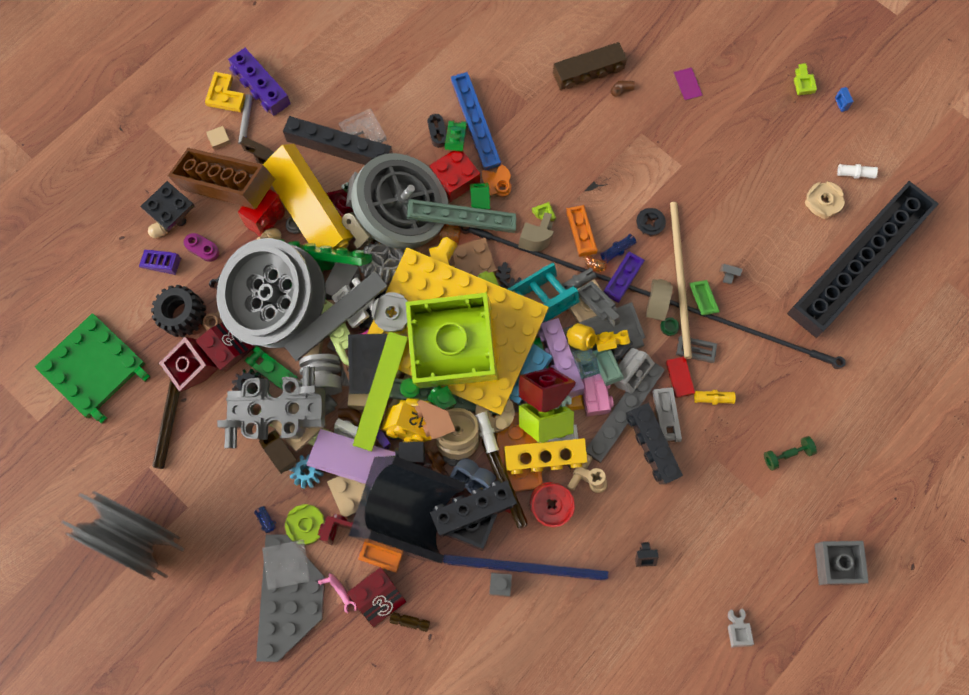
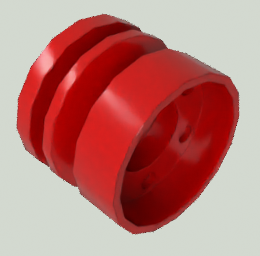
[530,482,575,527]

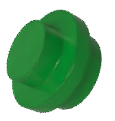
[400,378,420,398]

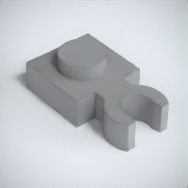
[727,609,754,648]

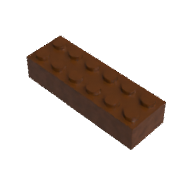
[168,148,276,209]

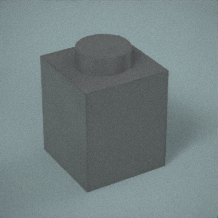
[489,573,512,597]

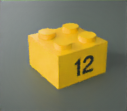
[380,402,432,442]

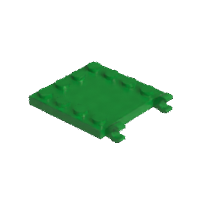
[35,313,151,424]

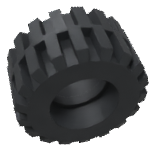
[151,285,206,337]

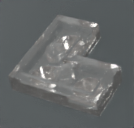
[339,108,387,143]

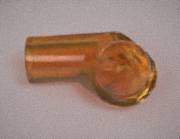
[583,255,607,272]

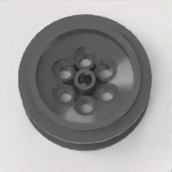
[217,238,326,348]
[61,491,185,581]

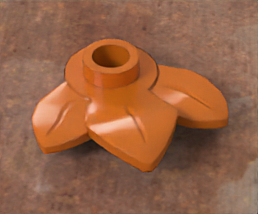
[482,165,512,197]

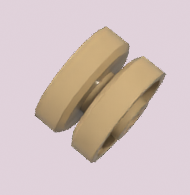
[436,408,480,460]

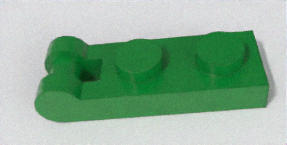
[445,120,467,151]
[244,346,299,391]

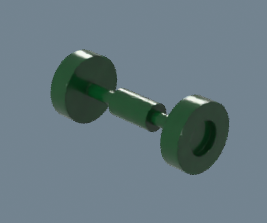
[764,436,817,471]

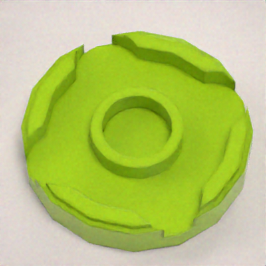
[285,504,325,545]

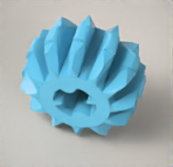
[290,454,324,489]

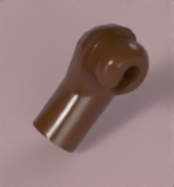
[611,81,635,97]
[338,408,362,427]

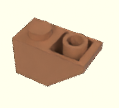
[415,400,455,440]

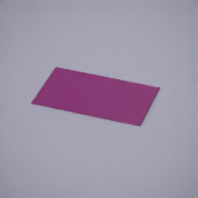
[674,67,703,100]

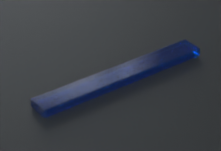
[443,555,608,581]

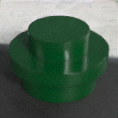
[660,317,679,336]

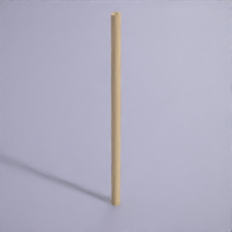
[670,202,692,359]

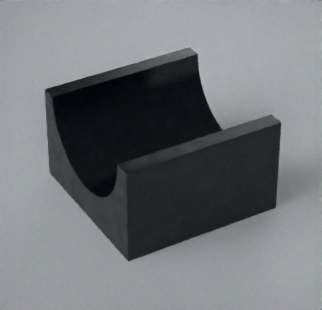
[349,456,466,564]

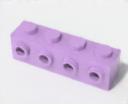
[538,318,584,398]

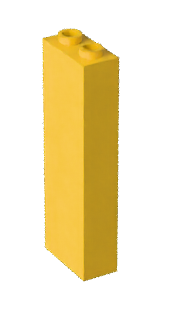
[263,144,354,249]

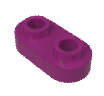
[184,233,219,262]

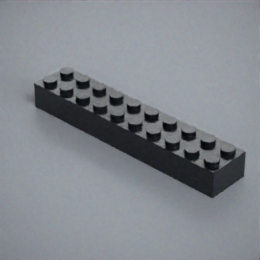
[787,181,939,338]

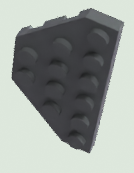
[256,534,325,662]

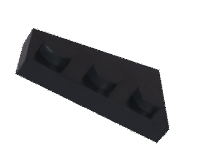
[348,334,388,394]

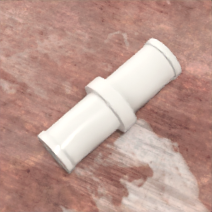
[837,164,878,179]
[475,411,499,453]

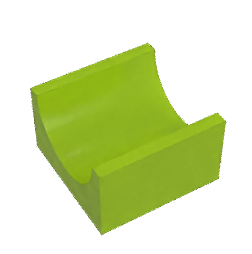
[405,293,499,388]

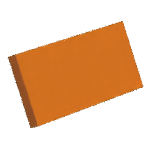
[494,412,543,492]

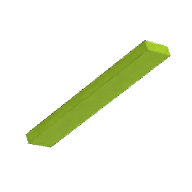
[352,332,408,451]

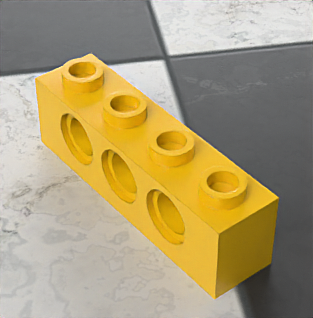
[504,438,587,474]

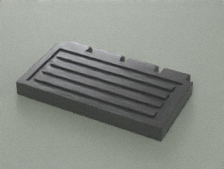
[563,302,645,371]

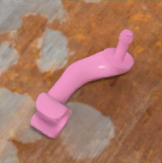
[318,573,357,613]

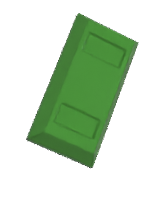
[689,280,720,315]

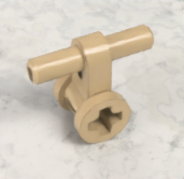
[567,455,607,493]

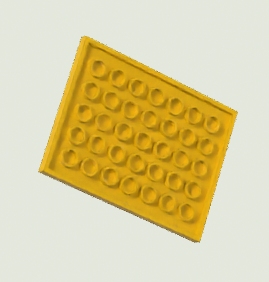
[367,248,549,416]

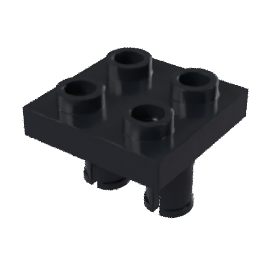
[140,181,195,232]

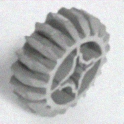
[359,242,404,285]

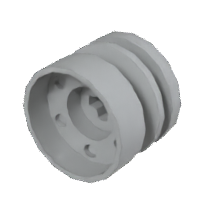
[299,354,342,396]

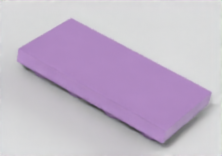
[307,429,395,484]

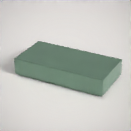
[591,349,624,386]

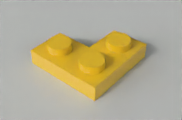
[205,72,245,112]

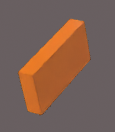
[358,541,403,573]

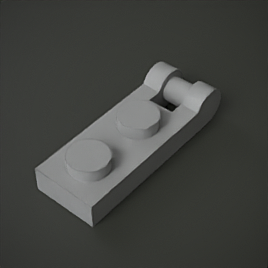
[652,387,682,442]

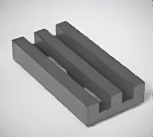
[676,336,717,363]

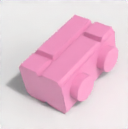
[581,372,614,417]

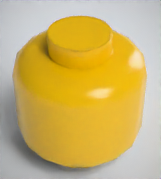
[567,323,597,351]

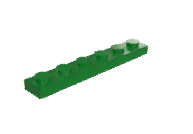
[278,239,372,266]

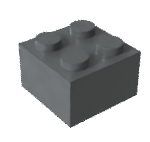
[815,541,869,585]

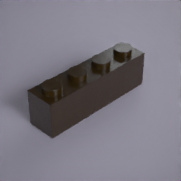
[553,42,627,90]

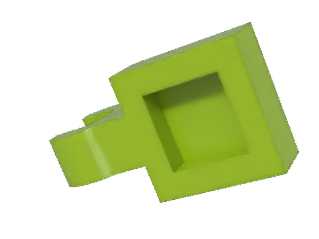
[794,63,817,95]

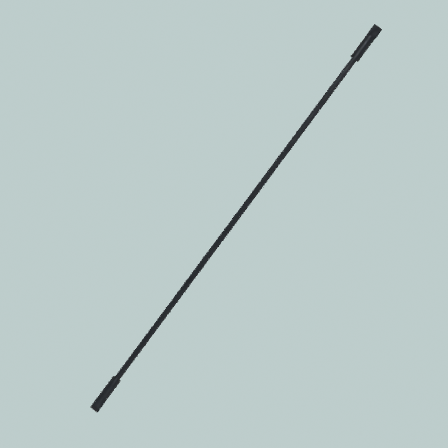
[460,226,846,369]

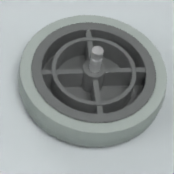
[351,153,448,249]

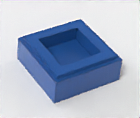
[835,87,854,112]

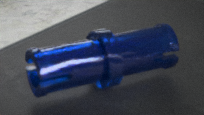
[600,234,637,263]

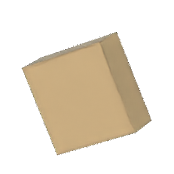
[206,126,231,150]

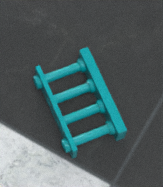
[507,263,580,323]

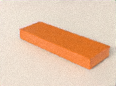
[566,205,598,257]

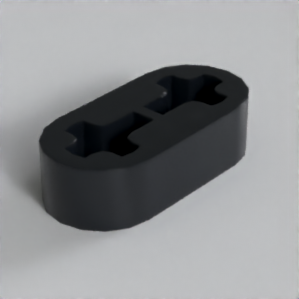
[428,114,447,148]

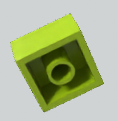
[519,403,574,442]

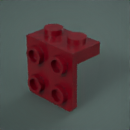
[318,514,354,546]

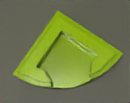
[532,202,556,221]

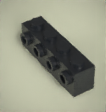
[626,403,683,485]
[430,480,517,538]

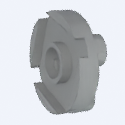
[372,292,408,332]

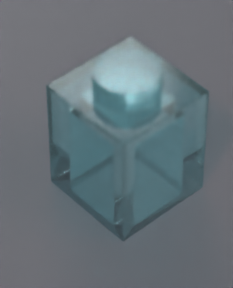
[572,349,600,380]

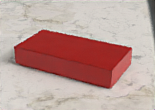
[666,357,695,398]

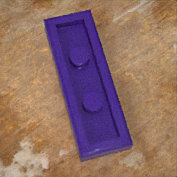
[603,251,645,303]

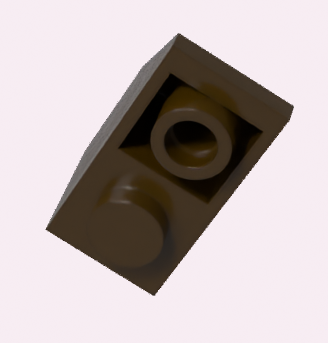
[259,430,298,474]

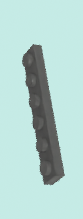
[586,362,665,463]

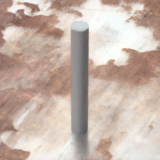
[238,95,253,145]

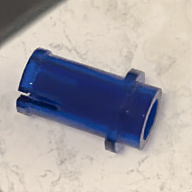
[254,506,276,533]

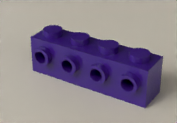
[228,48,291,116]

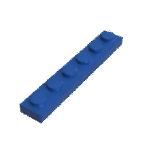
[451,72,501,170]

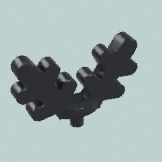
[496,262,522,289]

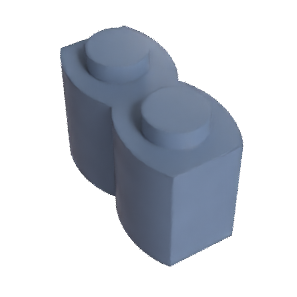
[450,458,496,494]

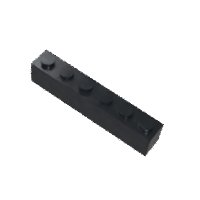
[283,116,393,165]

